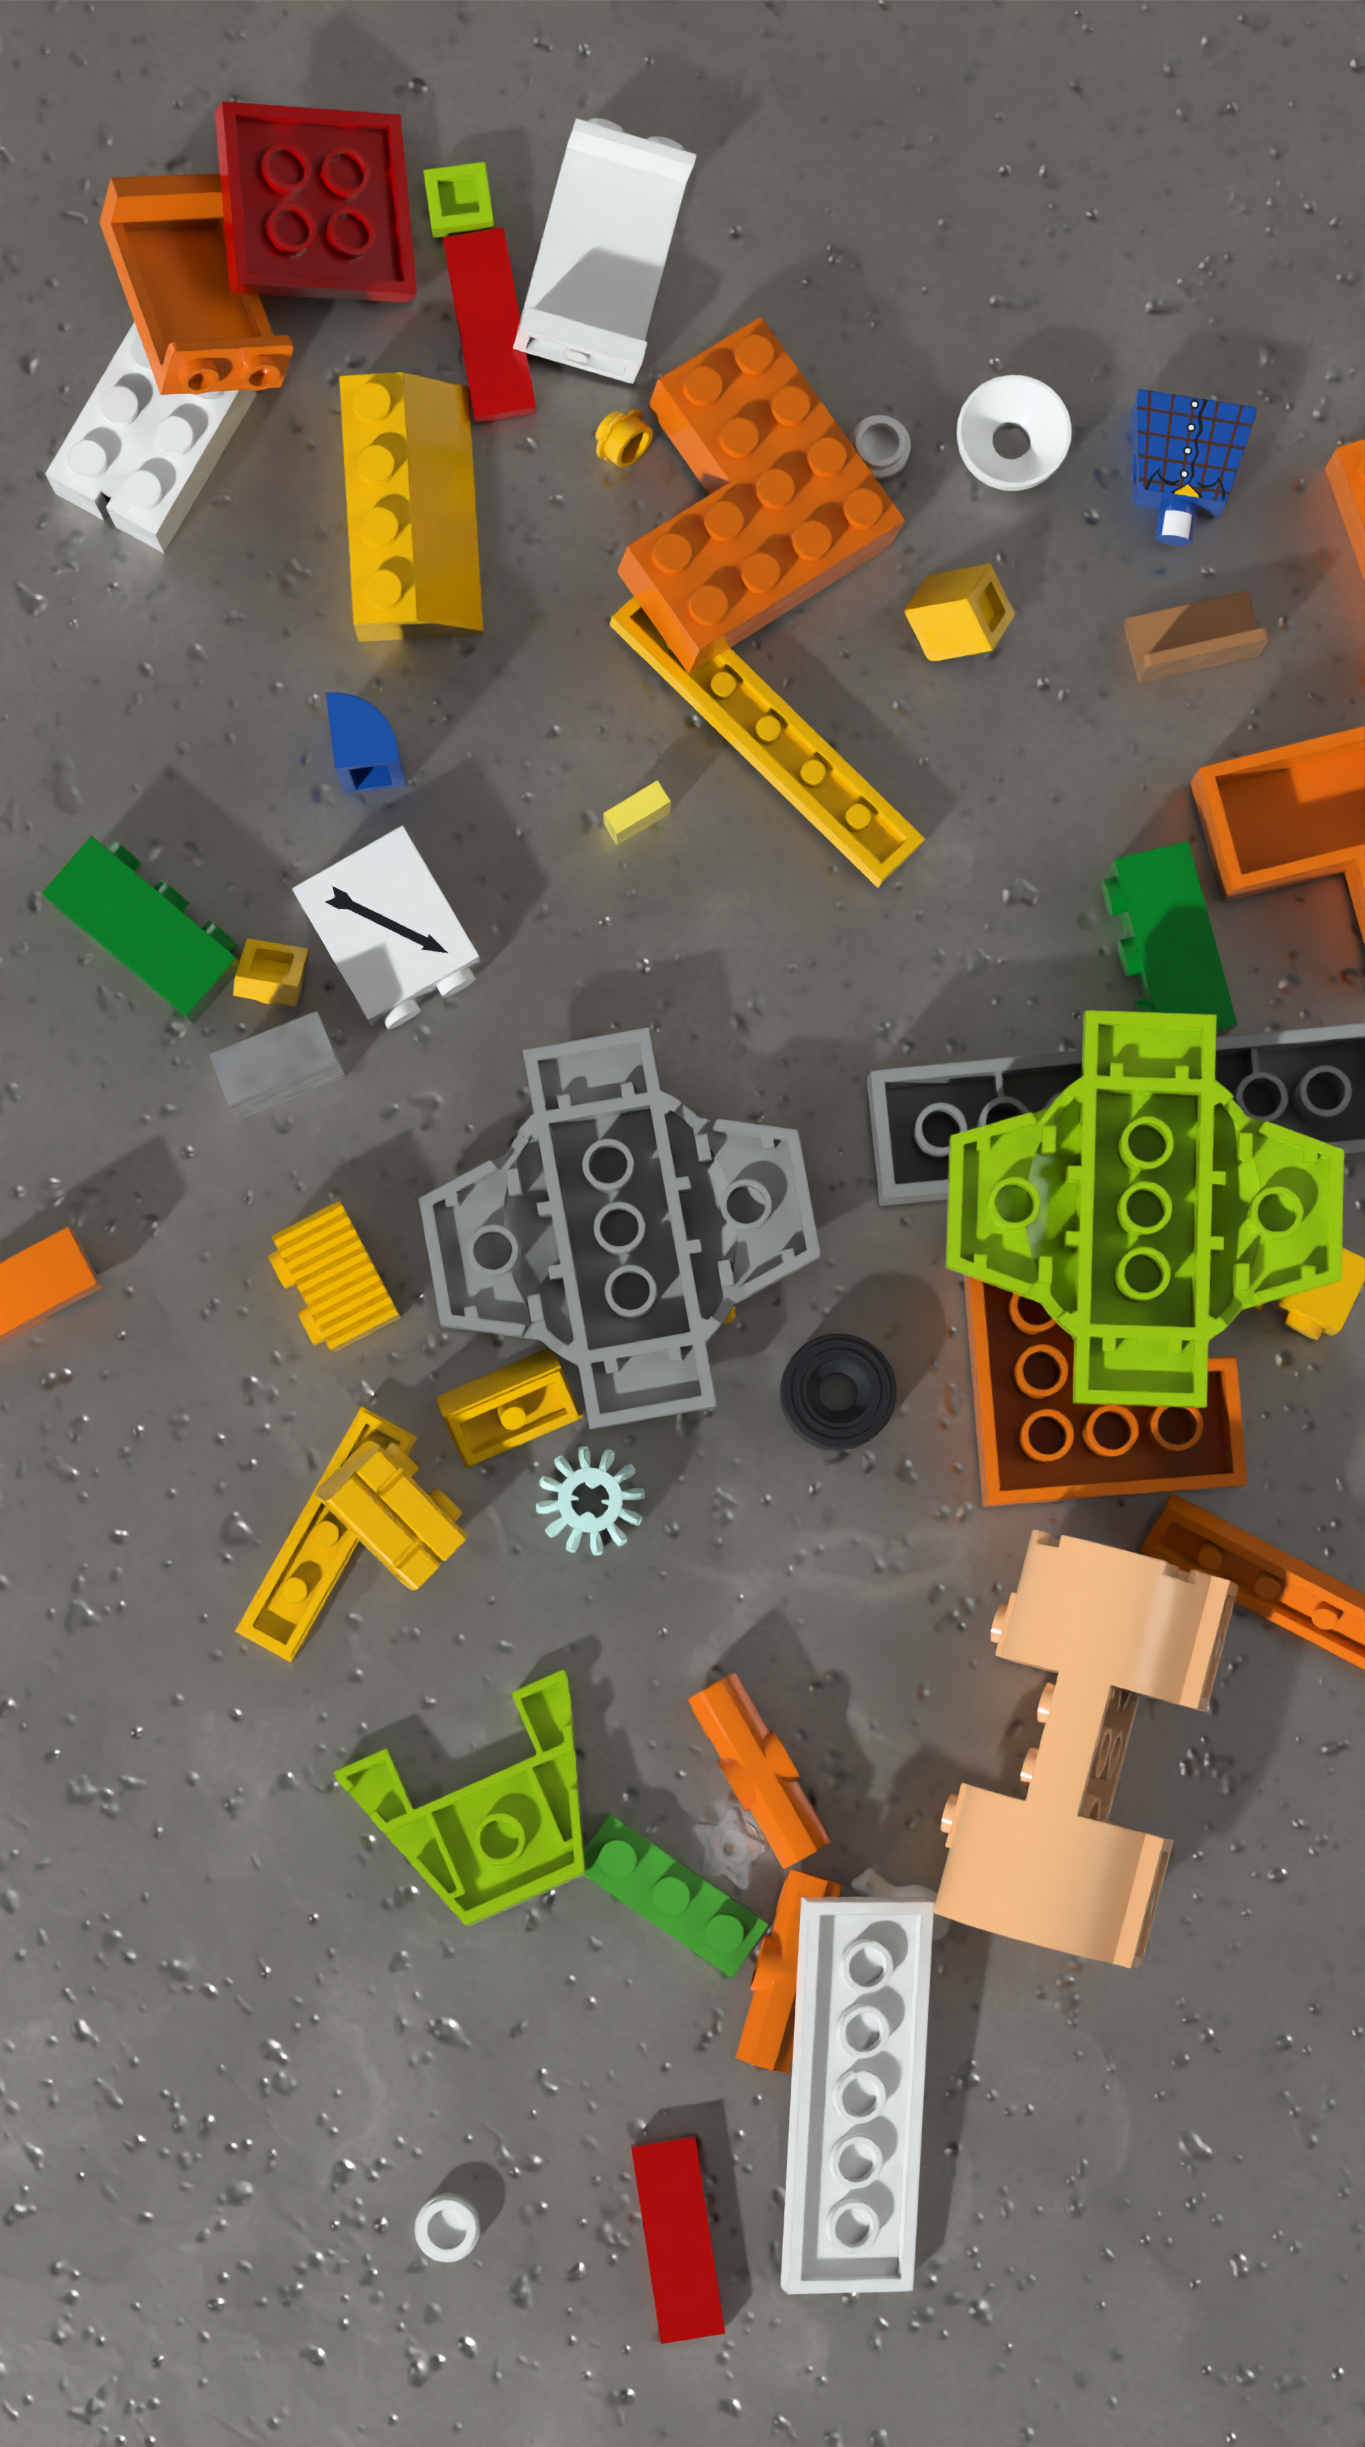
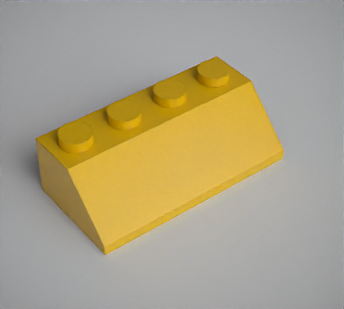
[339,372,484,642]

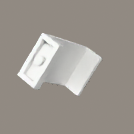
[513,118,697,384]

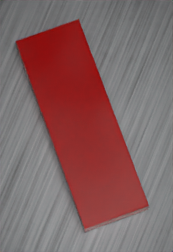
[442,227,537,424]
[631,2135,725,2344]

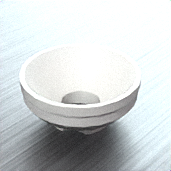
[956,375,1072,491]

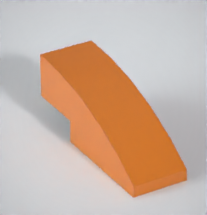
[0,1227,103,1345]

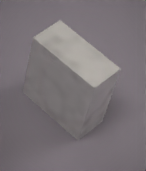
[208,1011,346,1120]

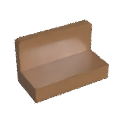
[1124,590,1270,684]

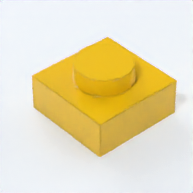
[233,938,309,1007]

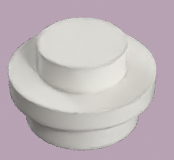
[849,415,911,479]

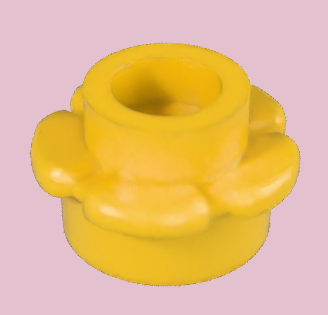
[596,408,653,468]

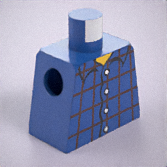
[1130,389,1257,546]

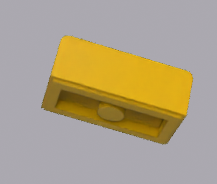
[436,1348,583,1468]

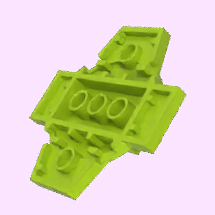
[946,1010,1344,1408]

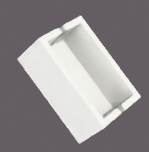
[45,322,257,553]

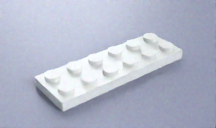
[781,1897,934,2294]

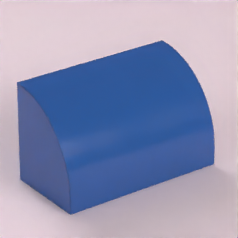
[326,692,407,794]

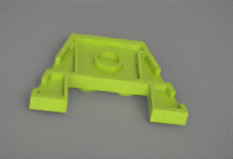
[334,1669,587,1927]

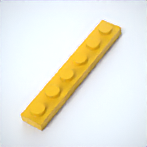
[609,596,925,888]

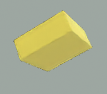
[603,780,671,846]

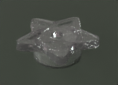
[694,1806,770,1890]

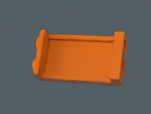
[99,173,294,395]

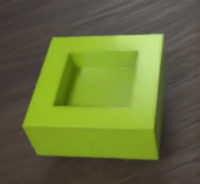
[423,161,495,238]

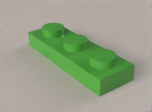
[584,1813,769,1979]

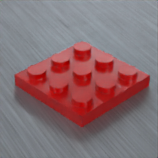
[215,101,417,303]

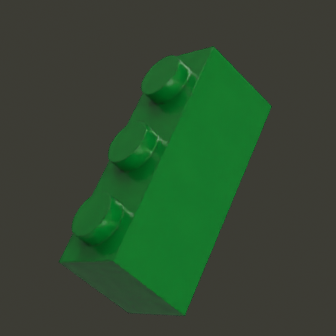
[41,835,239,1024]
[1102,841,1238,1036]

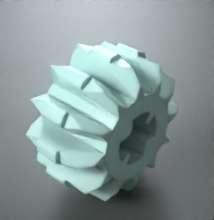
[536,1446,645,1556]

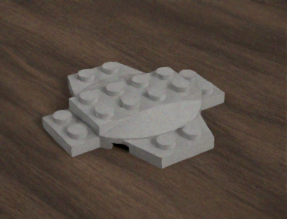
[419,1027,821,1430]

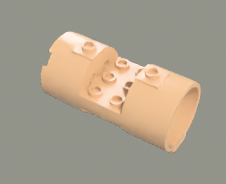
[933,1530,1239,1969]

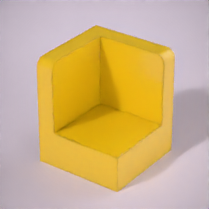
[904,563,1015,661]

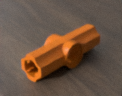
[688,1672,831,1869]
[735,1868,843,2074]

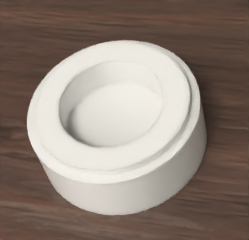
[415,2193,481,2262]

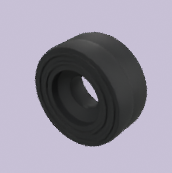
[780,1334,897,1451]

